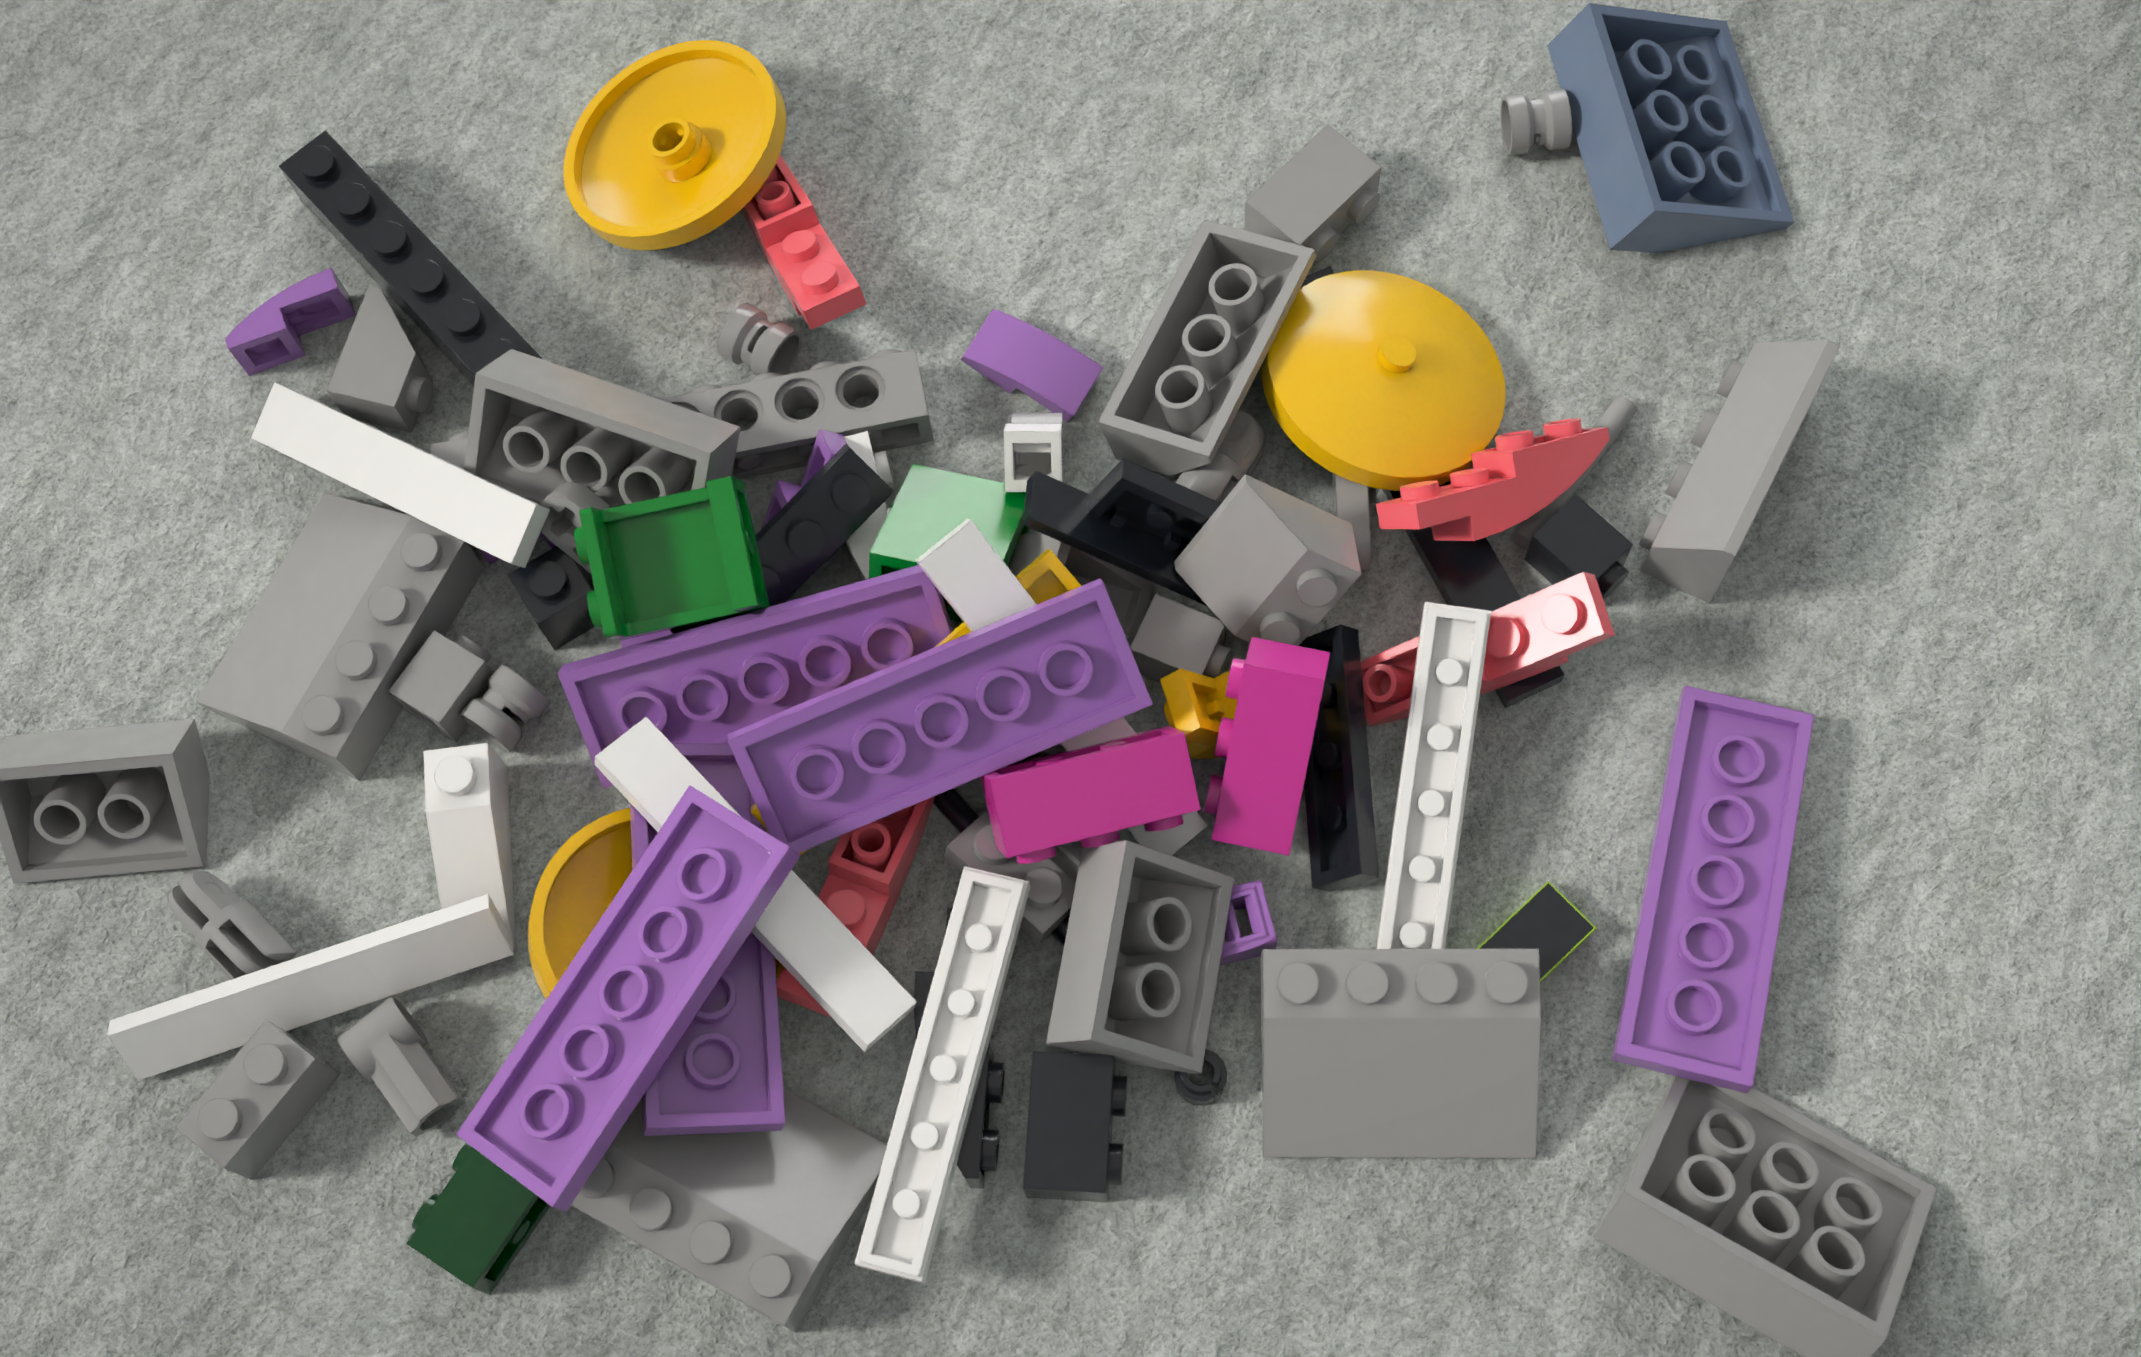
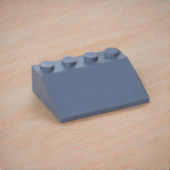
[1547,3,1795,253]

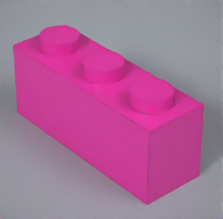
[1204,637,1330,856]
[981,726,1201,864]

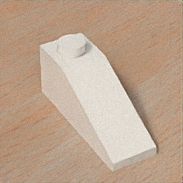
[423,743,516,950]

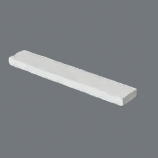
[251,382,550,568]
[915,519,1208,856]
[1376,602,1491,949]
[595,717,917,1052]
[854,866,1030,1284]
[107,893,514,1081]

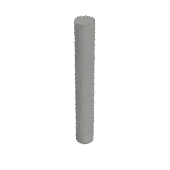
[1511,396,1637,550]

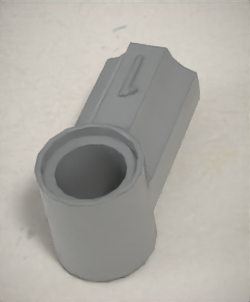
[337,996,464,1137]

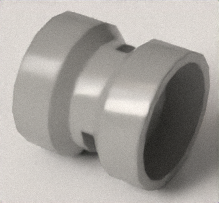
[1500,88,1572,156]
[717,303,802,376]
[459,664,550,753]

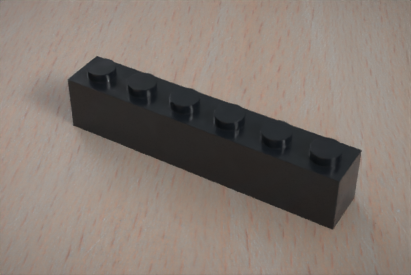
[279,130,543,386]

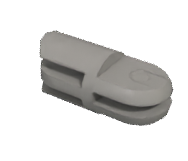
[1176,411,1266,503]
[169,871,298,980]

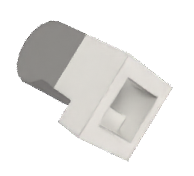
[1004,412,1063,492]

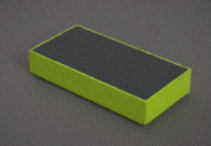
[1477,881,1596,984]

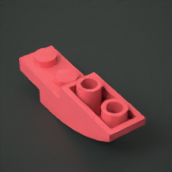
[741,154,866,330]
[1376,418,1610,541]
[1361,572,1615,726]
[777,796,935,1018]

